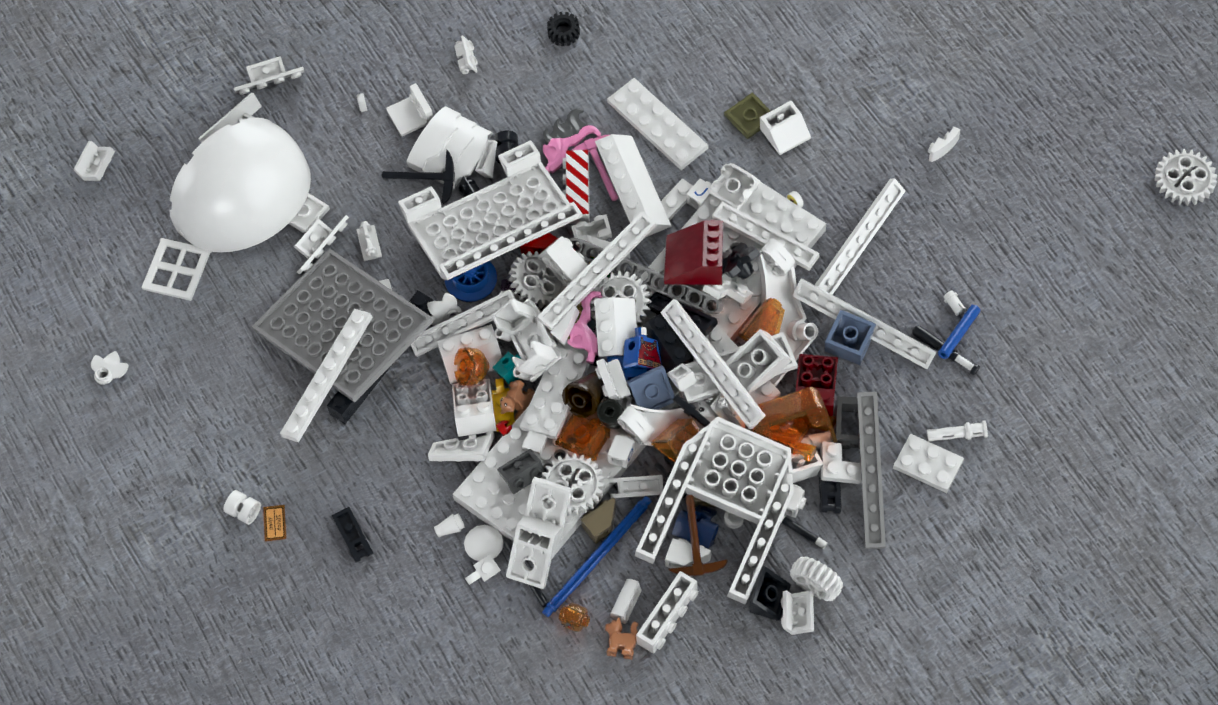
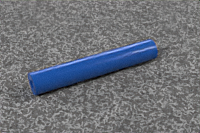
[938,305,981,359]

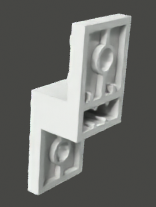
[506,477,572,589]

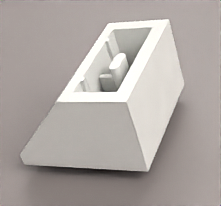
[760,101,811,155]

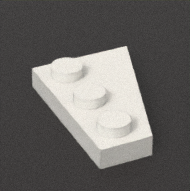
[428,431,495,462]

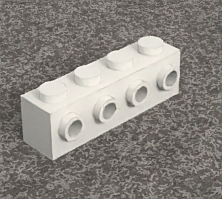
[636,571,699,654]

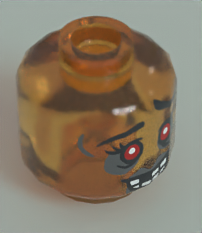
[559,603,590,632]

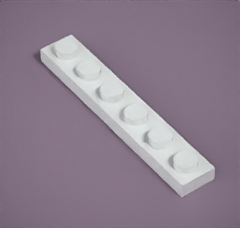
[712,202,819,271]
[411,290,515,357]

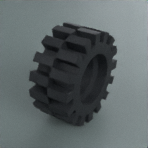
[547,12,580,46]

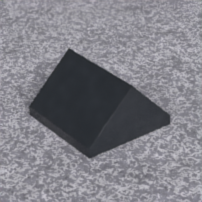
[750,566,791,621]

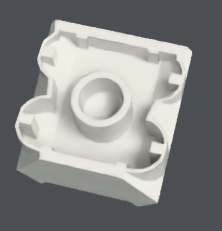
[708,163,761,210]

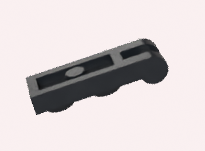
[818,469,842,514]
[332,507,374,563]

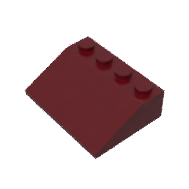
[664,220,723,285]

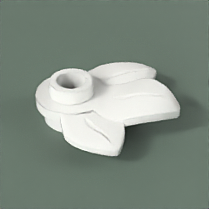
[427,293,462,326]
[91,351,129,385]

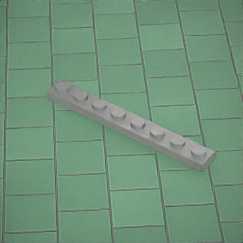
[857,392,886,549]

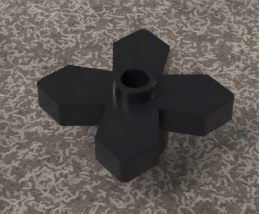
[722,242,760,279]

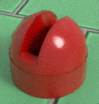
[496,420,512,436]

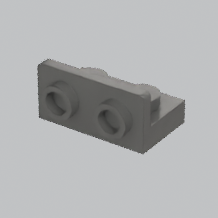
[497,449,545,494]

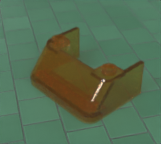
[749,387,838,443]

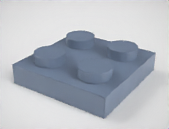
[627,365,675,410]

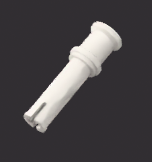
[927,420,988,442]

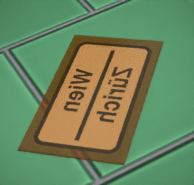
[263,505,286,541]

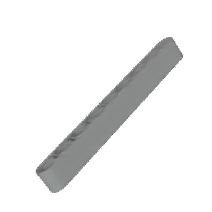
[569,238,723,314]

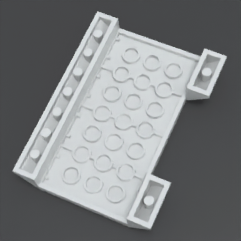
[398,140,583,280]

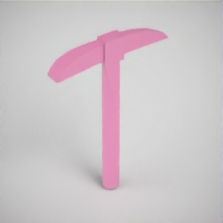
[572,135,618,201]

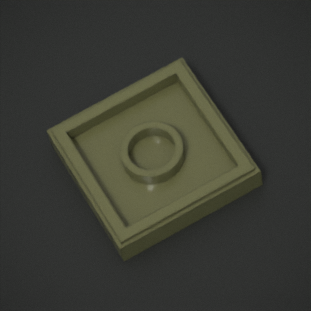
[724,92,771,139]

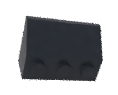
[642,314,693,380]

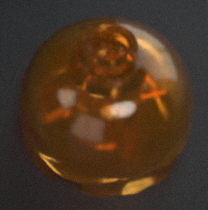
[454,347,489,386]

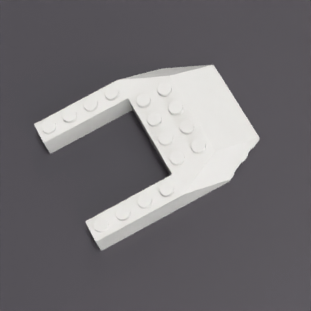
[635,417,794,604]

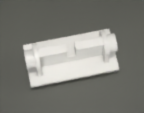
[454,35,478,74]
[356,221,382,261]
[710,393,746,428]

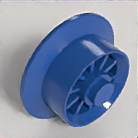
[445,261,497,302]

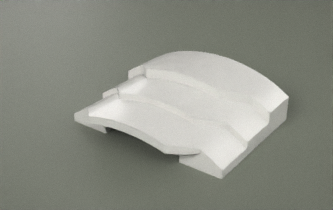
[407,106,493,189]

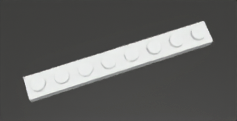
[815,178,905,295]
[537,212,656,330]
[792,279,937,369]
[660,299,766,429]
[280,309,373,443]

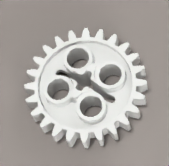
[1154,149,1217,206]
[508,251,565,309]
[591,271,652,324]
[542,453,605,516]

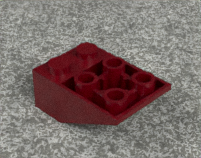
[794,354,838,418]

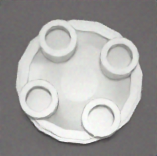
[464,525,504,561]

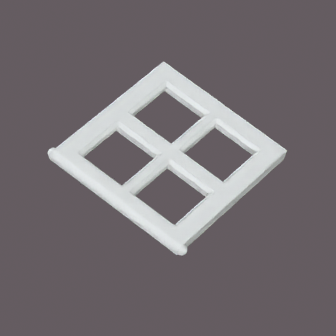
[141,238,212,301]

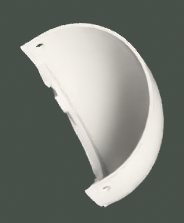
[169,118,311,252]

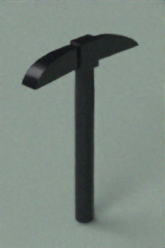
[381,149,455,204]

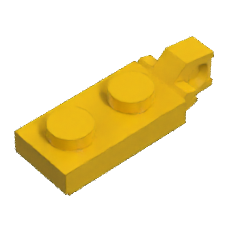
[492,378,515,432]

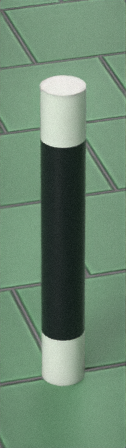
[781,516,828,549]

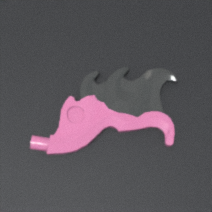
[543,109,601,174]

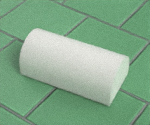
[610,579,642,624]

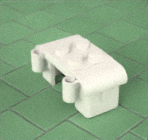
[492,299,562,382]

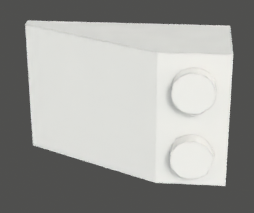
[725,329,792,394]

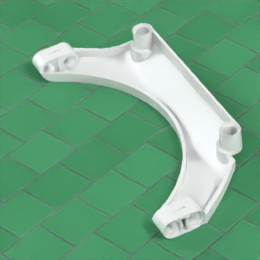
[617,238,818,449]

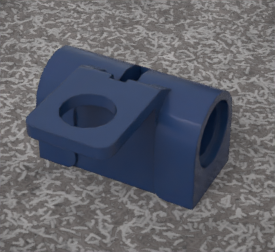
[672,505,719,549]

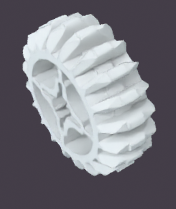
[790,557,843,601]

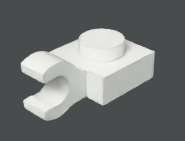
[465,554,501,585]

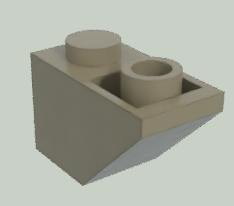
[581,498,616,544]

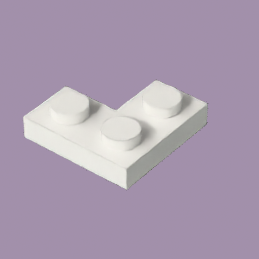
[702,275,753,304]
[820,441,862,484]

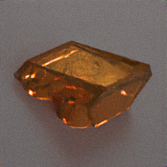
[555,414,610,461]

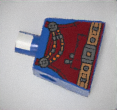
[623,327,661,371]

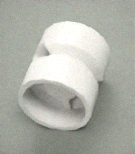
[224,490,261,525]

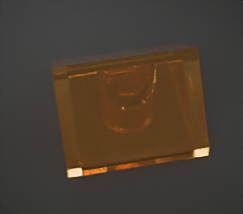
[651,418,700,462]

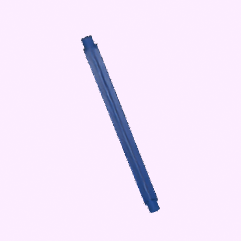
[542,496,652,617]

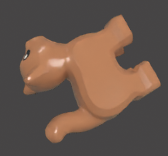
[500,380,535,421]
[605,618,638,660]

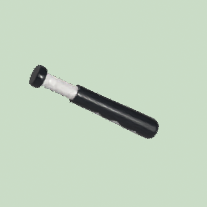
[912,325,980,375]

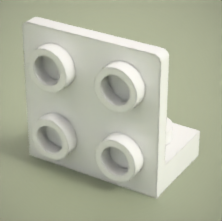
[386,83,433,136]

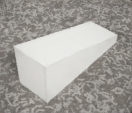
[475,140,497,178]
[550,306,580,345]

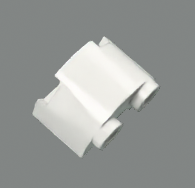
[571,214,612,248]

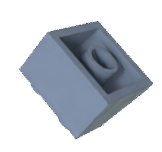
[825,310,876,365]

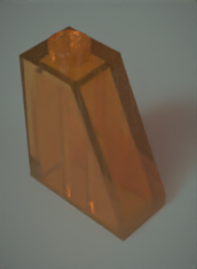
[737,298,785,342]

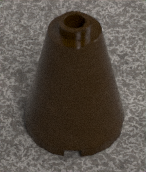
[562,371,604,418]

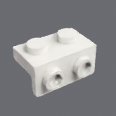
[74,141,115,181]
[595,359,631,401]
[781,590,814,635]

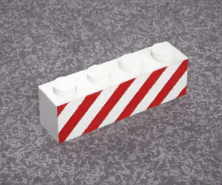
[563,150,590,224]

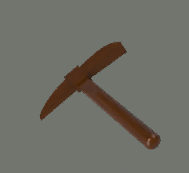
[669,495,728,576]

